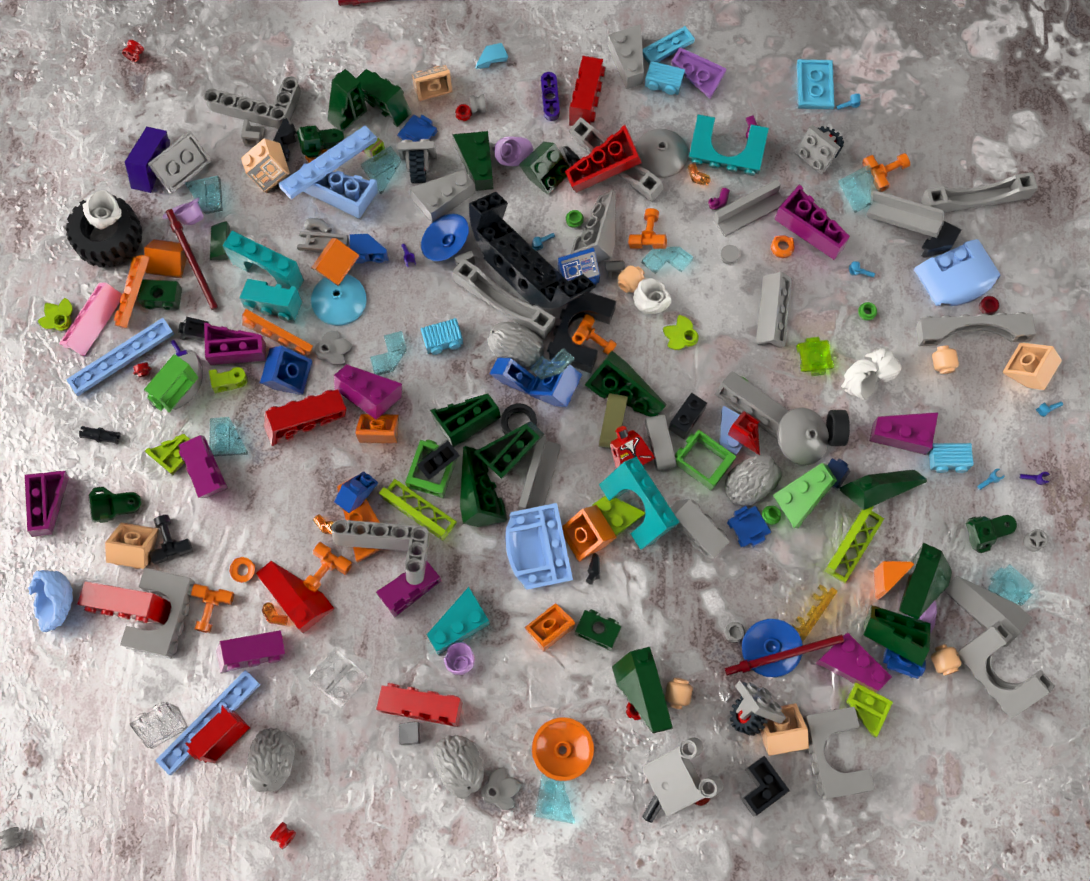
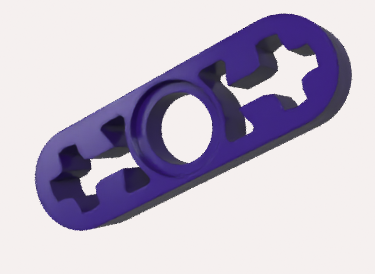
[541,72,560,121]

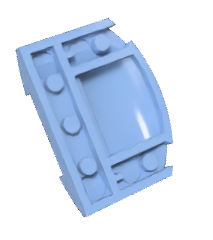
[914,239,1001,306]
[505,503,573,590]

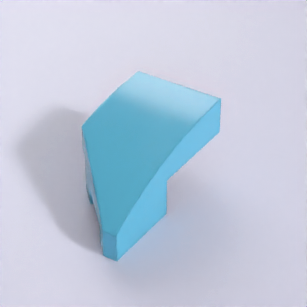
[475,43,508,69]

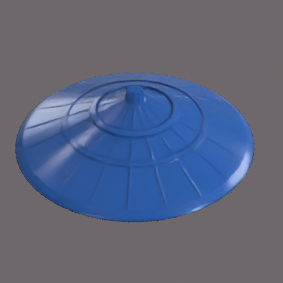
[421,214,469,261]
[742,619,803,677]

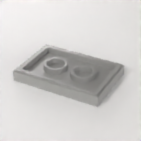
[148,131,212,194]

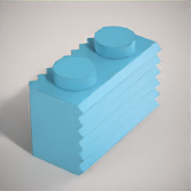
[645,61,685,95]
[421,318,464,355]
[929,443,974,473]

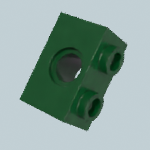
[137,279,182,310]
[575,609,622,651]

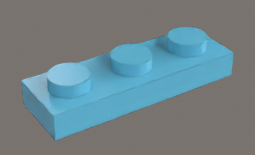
[642,26,695,65]

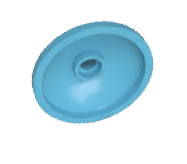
[311,274,367,326]

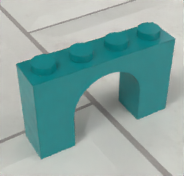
[688,114,769,176]
[222,231,304,290]
[599,456,680,550]

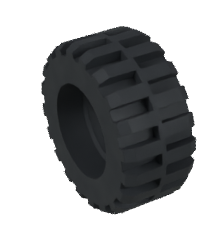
[65,195,143,268]

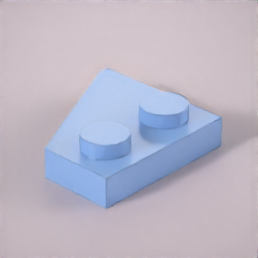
[719,406,743,456]

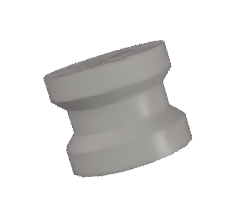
[470,94,486,114]
[1023,529,1048,552]
[0,827,23,851]

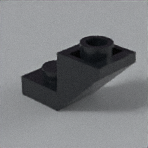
[273,118,297,162]

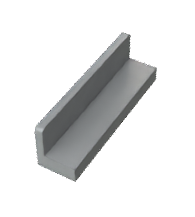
[713,180,785,237]
[867,190,944,238]
[756,272,792,348]
[715,371,789,439]
[518,436,561,510]

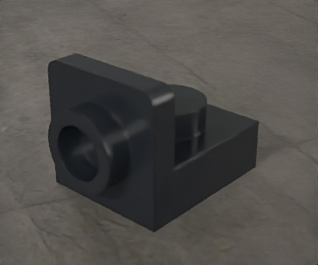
[178,316,209,341]

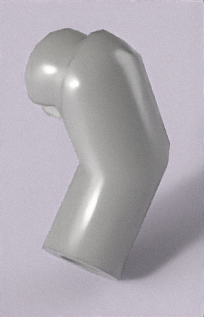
[304,218,332,233]

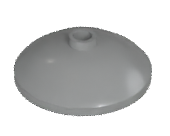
[635,129,688,178]
[777,408,829,465]

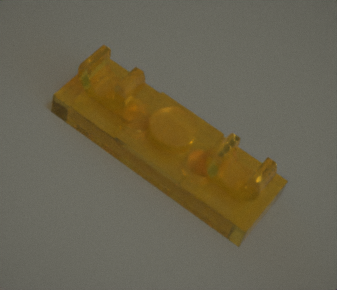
[792,585,838,642]

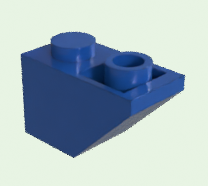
[350,234,389,264]
[334,471,379,513]

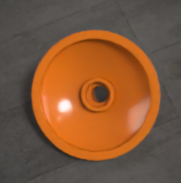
[532,717,594,781]

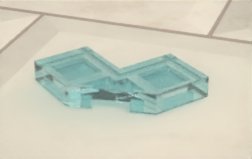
[641,246,694,274]
[370,331,407,375]
[531,348,575,380]

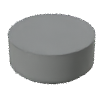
[720,245,739,264]
[724,622,745,643]

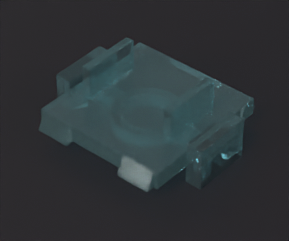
[988,564,1034,606]

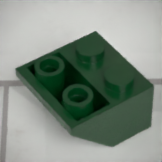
[519,142,570,195]

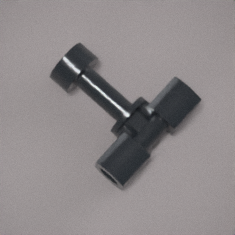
[150,515,193,565]

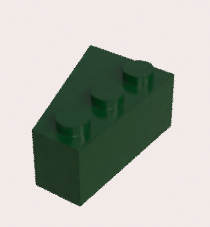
[327,69,367,132]
[356,69,412,127]
[452,131,494,191]
[430,393,501,447]
[474,421,545,479]
[863,605,931,667]

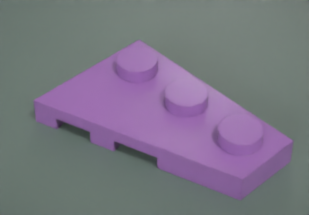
[671,47,726,99]

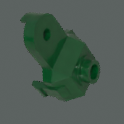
[297,125,344,158]
[88,486,141,523]
[966,515,1017,553]

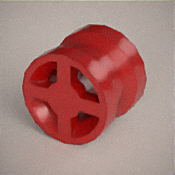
[122,40,144,62]
[270,822,296,850]

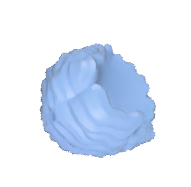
[28,570,73,632]

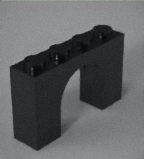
[547,292,616,373]

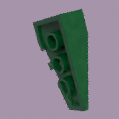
[585,351,667,417]
[460,446,507,527]
[840,470,927,510]
[899,543,952,620]

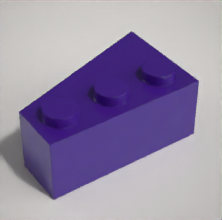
[125,126,170,193]

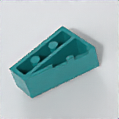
[239,279,302,321]
[426,587,490,655]

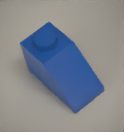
[490,358,536,394]

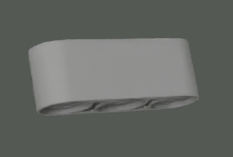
[645,414,676,471]

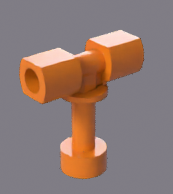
[862,153,910,192]
[628,208,667,249]
[572,314,617,355]
[304,542,352,592]
[191,584,234,633]

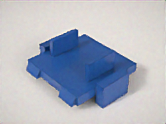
[397,114,438,142]
[727,506,772,548]
[883,648,926,679]

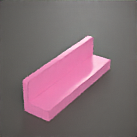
[59,283,122,356]

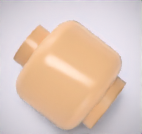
[618,265,645,293]
[932,345,959,374]
[931,644,962,676]
[665,678,693,709]

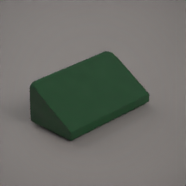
[210,221,230,260]

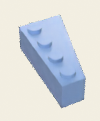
[300,163,378,219]

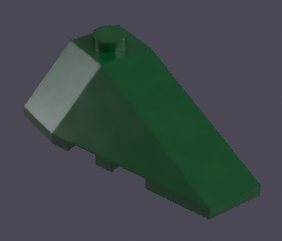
[612,647,673,734]

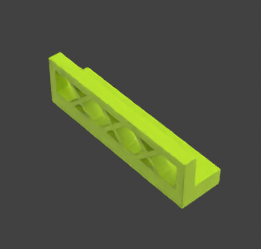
[379,479,457,541]
[824,506,885,584]

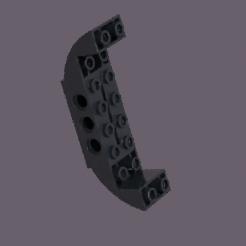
[469,192,596,309]

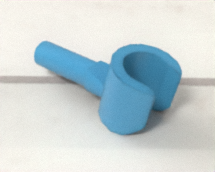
[836,94,861,110]
[532,233,555,251]
[849,261,875,277]
[1036,402,1063,417]
[977,468,1005,490]

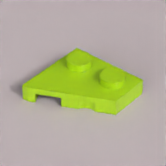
[145,434,190,475]
[592,495,645,536]
[846,683,893,738]

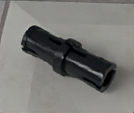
[79,426,121,444]

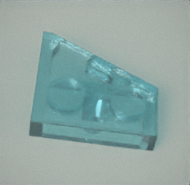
[361,146,401,194]
[838,164,871,213]
[185,176,223,214]
[209,417,248,457]
[534,774,575,824]

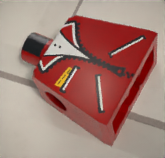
[610,426,655,468]

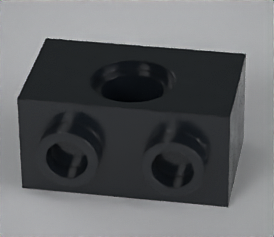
[669,392,707,439]
[416,440,460,480]

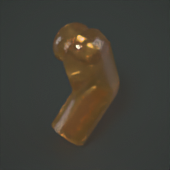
[688,164,711,185]
[313,514,337,534]
[262,602,288,626]

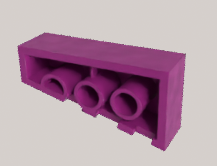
[774,184,850,260]

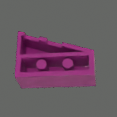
[204,322,266,366]
[334,364,402,420]
[869,412,938,455]
[179,435,228,498]
[24,471,69,537]
[376,561,441,618]
[216,630,285,674]
[815,632,892,693]

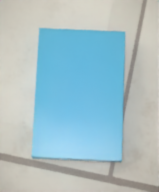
[797,59,834,109]

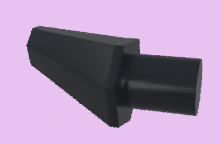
[562,146,580,166]
[586,553,600,585]

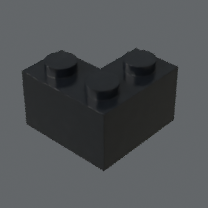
[741,756,790,817]

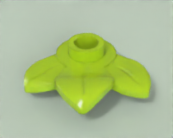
[38,298,73,331]
[663,315,699,350]

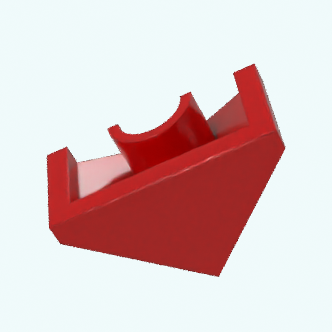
[728,411,760,455]

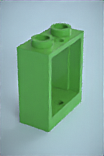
[144,354,199,413]
[675,430,736,491]
[405,440,457,499]

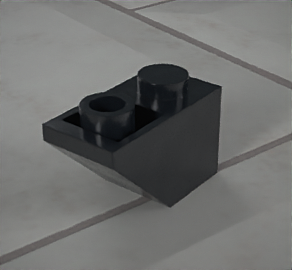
[921,221,962,258]

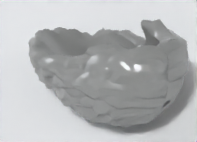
[487,322,544,368]
[724,455,782,506]
[247,728,296,792]
[433,735,484,799]

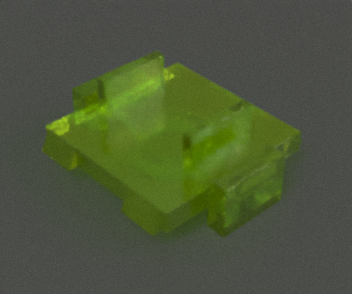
[796,337,834,376]

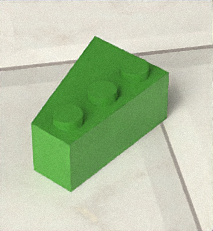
[773,463,837,529]

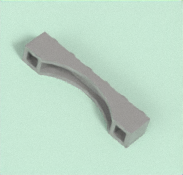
[569,117,664,202]
[921,172,1038,212]
[452,258,555,340]
[916,312,1036,346]

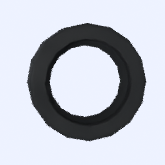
[501,403,537,435]
[826,410,850,446]

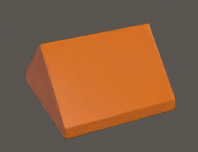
[311,238,359,286]
[144,239,190,278]
[355,414,399,443]
[874,561,915,600]
[524,603,575,652]

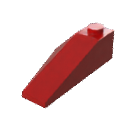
[256,561,335,633]

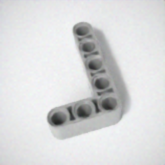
[203,76,301,129]
[331,520,429,585]

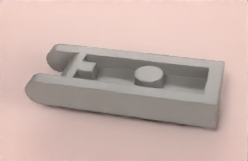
[297,231,349,252]

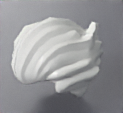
[83,190,121,230]
[633,278,672,315]
[864,346,902,383]
[841,359,878,400]

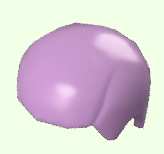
[444,642,475,675]

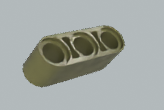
[599,393,628,449]

